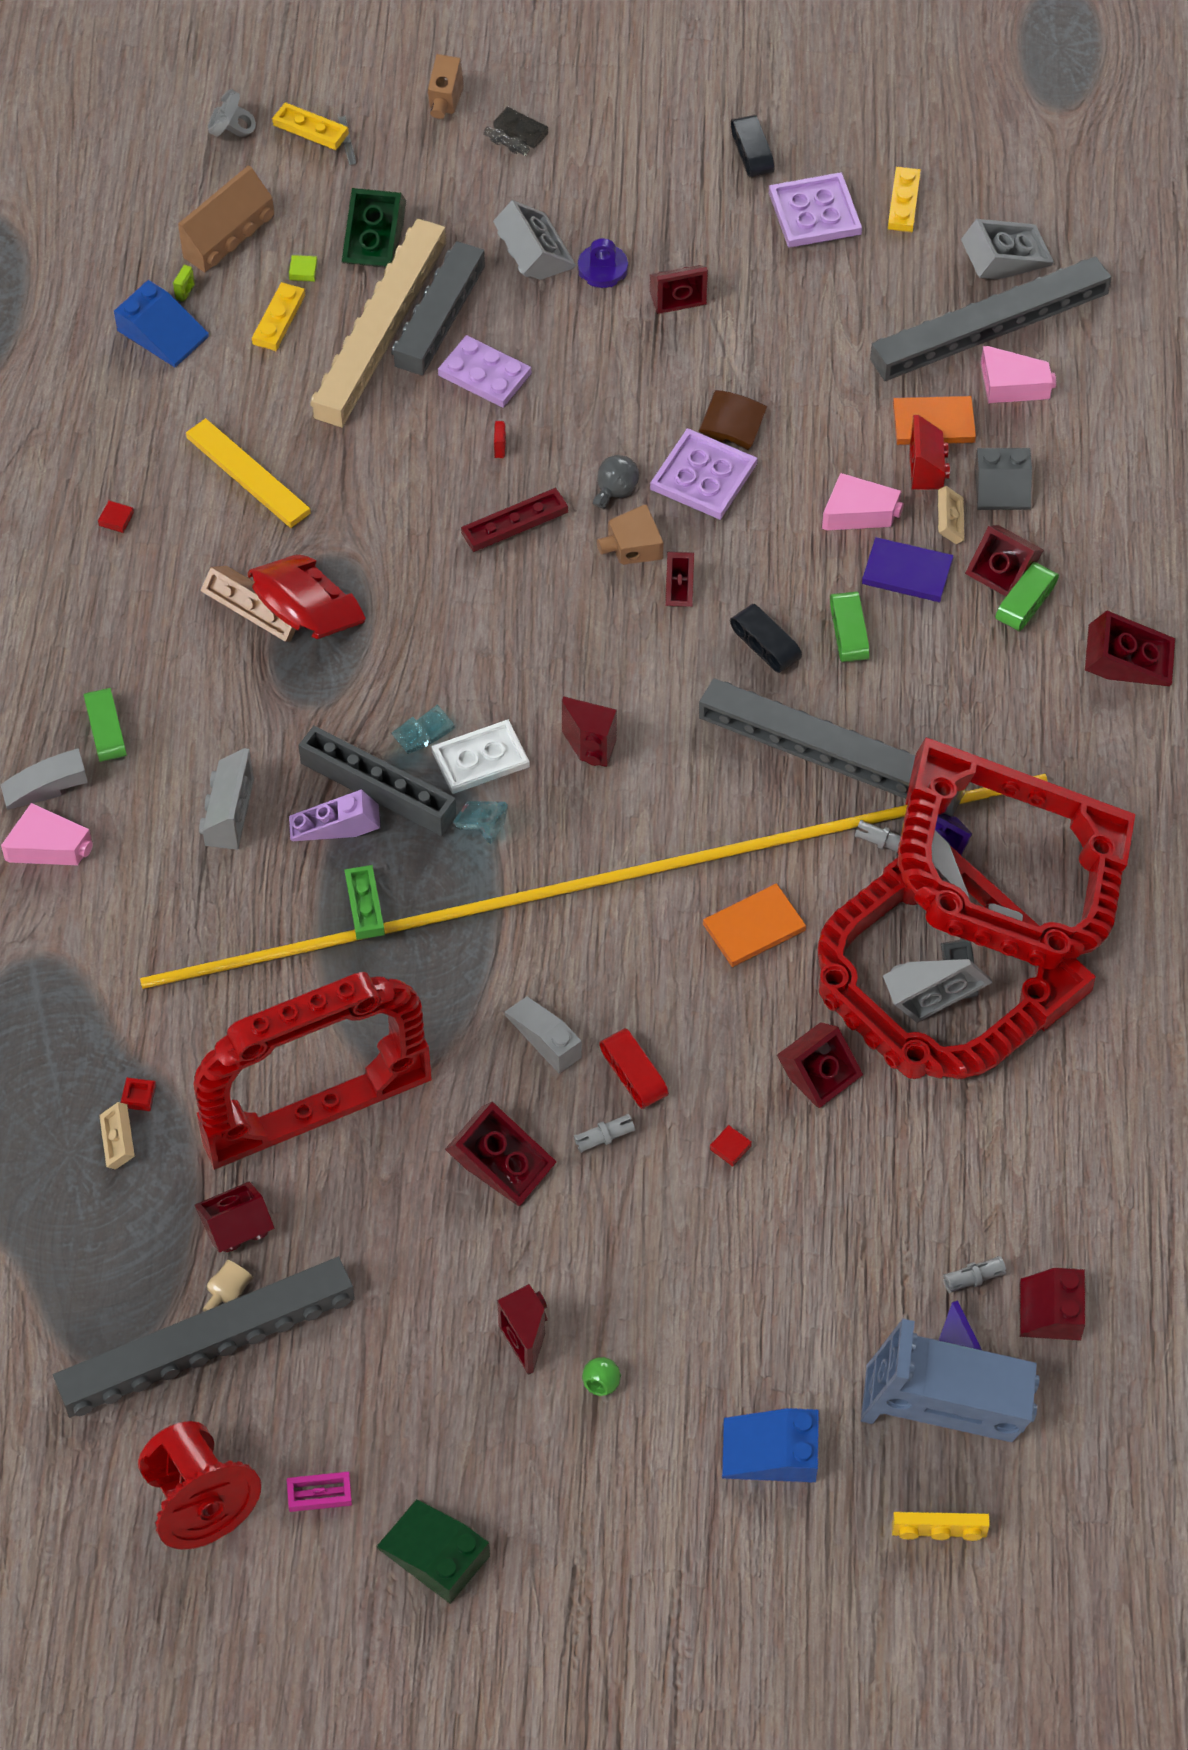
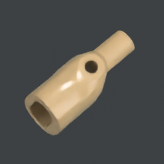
[203,1260,253,1312]

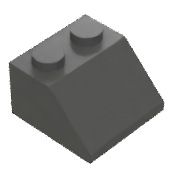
[974,448,1032,510]

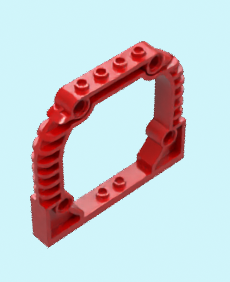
[897,737,1136,969]
[818,846,1096,1079]
[193,972,432,1170]

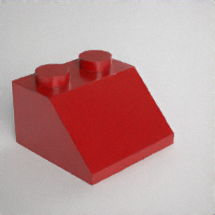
[909,415,950,490]

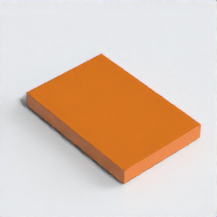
[893,396,976,445]
[703,883,806,967]

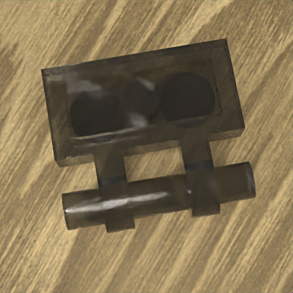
[484,106,548,156]

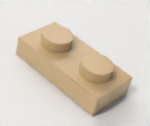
[938,486,964,544]
[99,1102,135,1170]

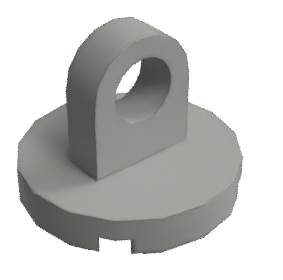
[208,89,256,137]

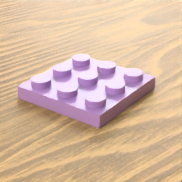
[769,172,862,248]
[650,428,757,520]

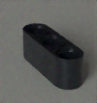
[731,115,775,177]
[730,604,802,673]

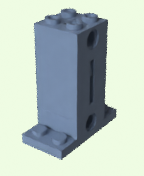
[860,1319,1040,1442]

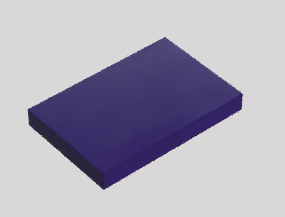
[862,537,954,602]

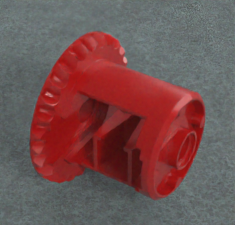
[138,1421,261,1550]

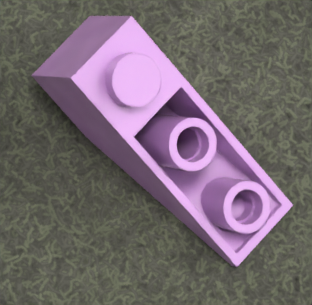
[289,789,380,841]

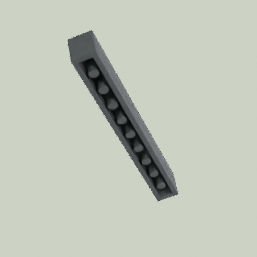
[870,256,1111,381]
[699,678,966,817]
[52,1256,355,1418]

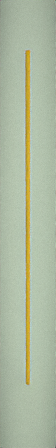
[140,774,1048,989]

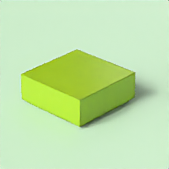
[289,255,318,282]
[173,265,195,302]

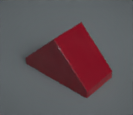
[665,551,694,607]

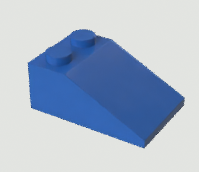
[114,280,209,367]
[722,1408,819,1483]

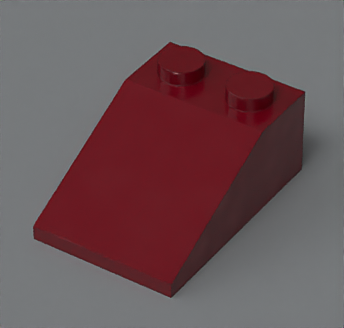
[1085,610,1175,687]
[445,1101,557,1206]

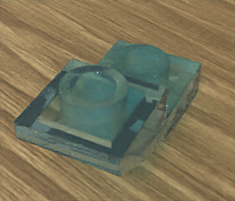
[391,704,456,754]

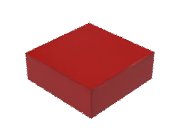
[494,421,506,458]
[98,500,134,533]
[120,1077,156,1111]
[710,1125,752,1167]

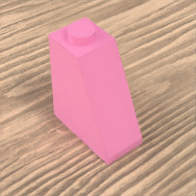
[981,346,1056,403]
[822,473,904,530]
[1,803,93,865]

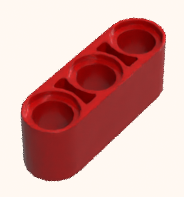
[599,1028,669,1109]

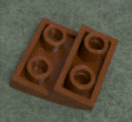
[698,390,767,450]

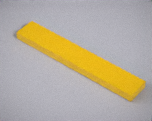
[186,418,311,528]

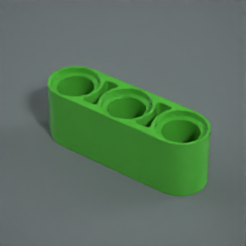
[995,562,1059,632]
[830,591,869,662]
[83,688,127,762]

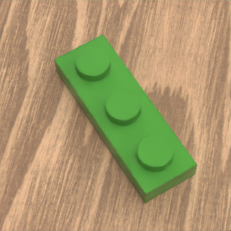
[344,865,385,940]

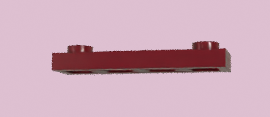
[461,488,568,552]

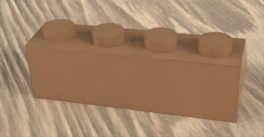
[178,165,274,273]

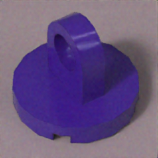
[577,238,628,288]

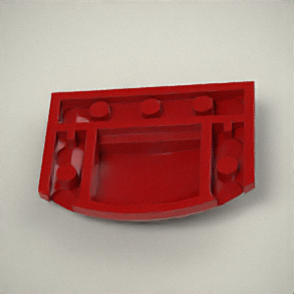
[248,554,366,639]

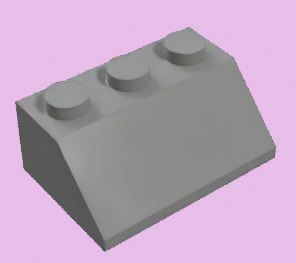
[493,200,576,280]
[199,748,254,850]

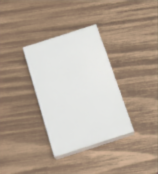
[431,719,530,794]

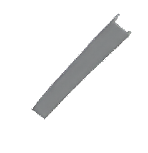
[337,113,356,165]

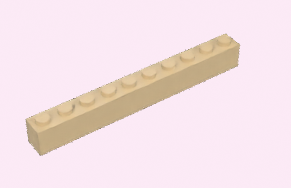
[310,218,446,428]

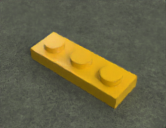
[272,102,349,150]
[888,167,921,232]
[252,282,305,351]
[892,1512,990,1541]

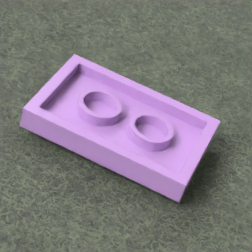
[438,335,531,408]

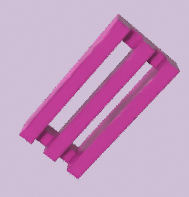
[286,1472,352,1512]

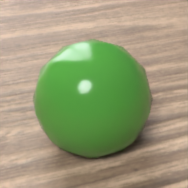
[582,1357,621,1396]

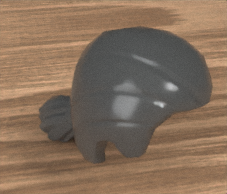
[592,455,639,509]

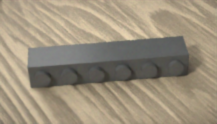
[391,241,485,376]
[298,726,457,836]

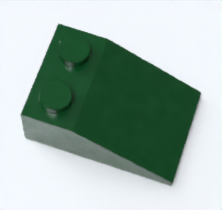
[341,188,407,267]
[376,1499,490,1604]

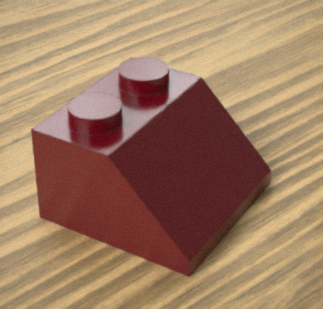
[650,265,708,314]
[965,525,1044,596]
[562,696,617,767]
[777,1022,863,1108]
[194,1181,275,1253]
[1020,1268,1085,1341]
[497,1284,547,1375]

